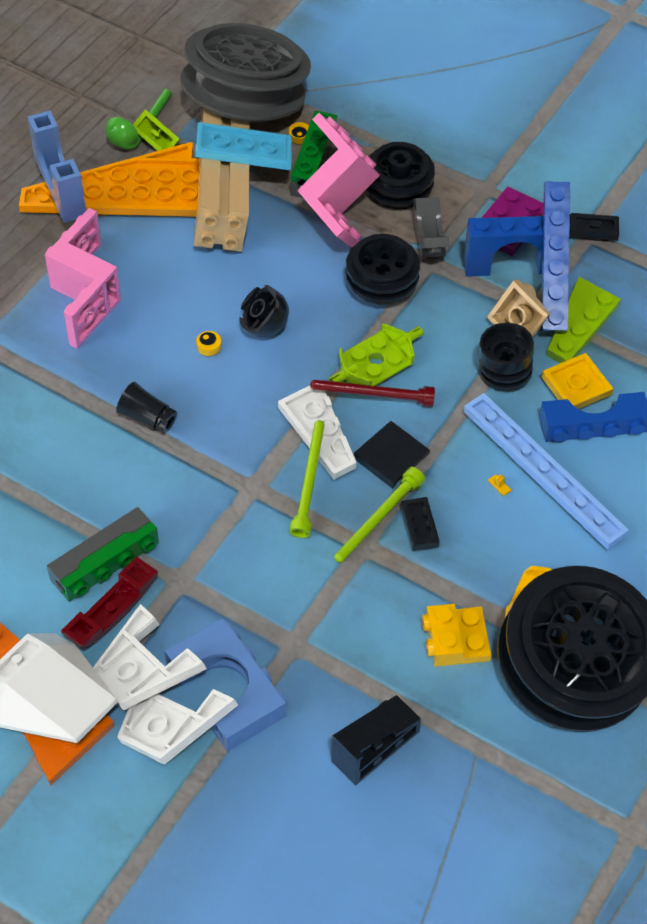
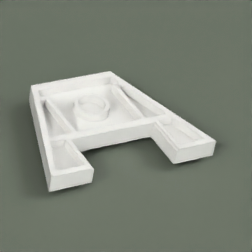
[93,604,207,711]
[117,689,238,765]

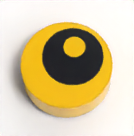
[289,122,309,144]
[196,331,222,356]

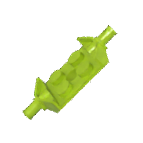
[328,323,424,386]

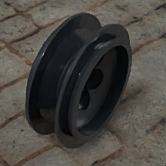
[497,566,647,732]

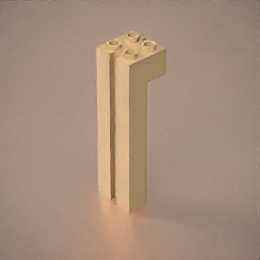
[194,108,250,252]

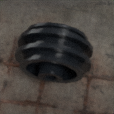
[366,142,435,209]
[346,234,420,305]

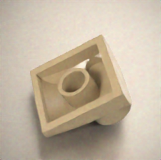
[487,279,550,337]

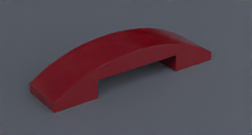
[61,556,158,649]

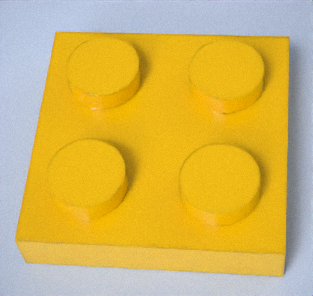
[541,353,613,409]

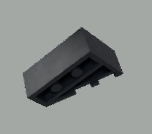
[331,695,421,786]

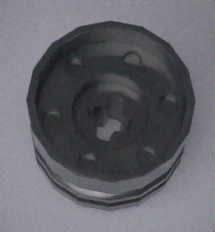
[479,322,534,392]

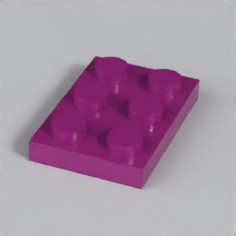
[482,186,543,256]

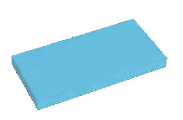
[195,122,292,170]

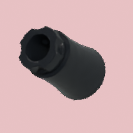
[116,382,177,434]

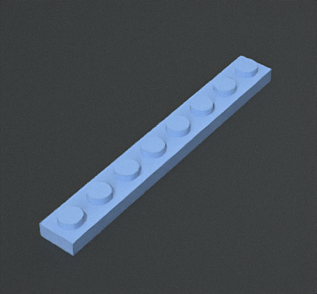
[464,393,629,550]

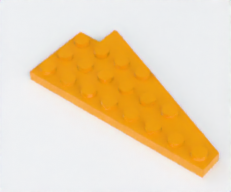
[19,142,199,217]

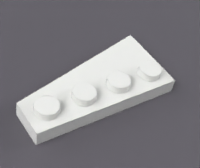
[278,385,356,480]

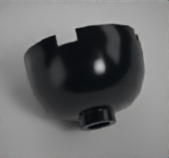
[239,285,289,337]

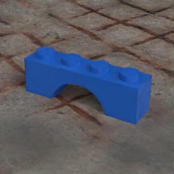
[539,392,647,442]

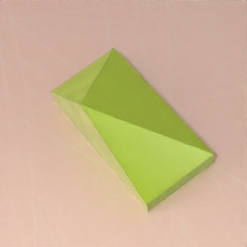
[133,109,181,151]

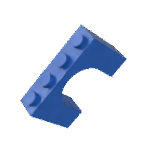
[463,216,570,277]

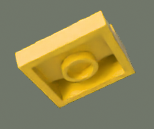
[422,603,492,667]

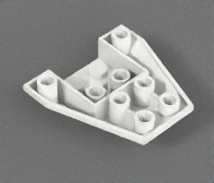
[0,633,118,743]

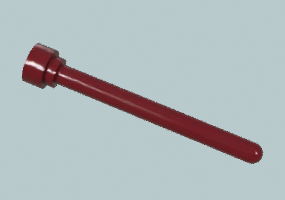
[310,380,435,407]

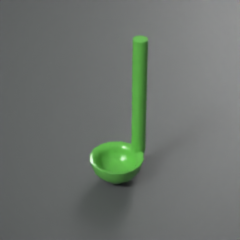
[105,89,172,150]

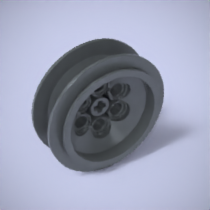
[180,23,311,122]

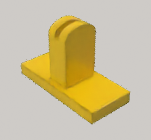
[488,474,512,497]

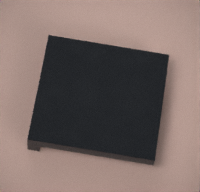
[354,421,430,489]

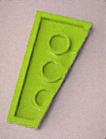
[546,277,621,363]

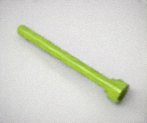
[289,420,325,538]
[334,467,426,563]

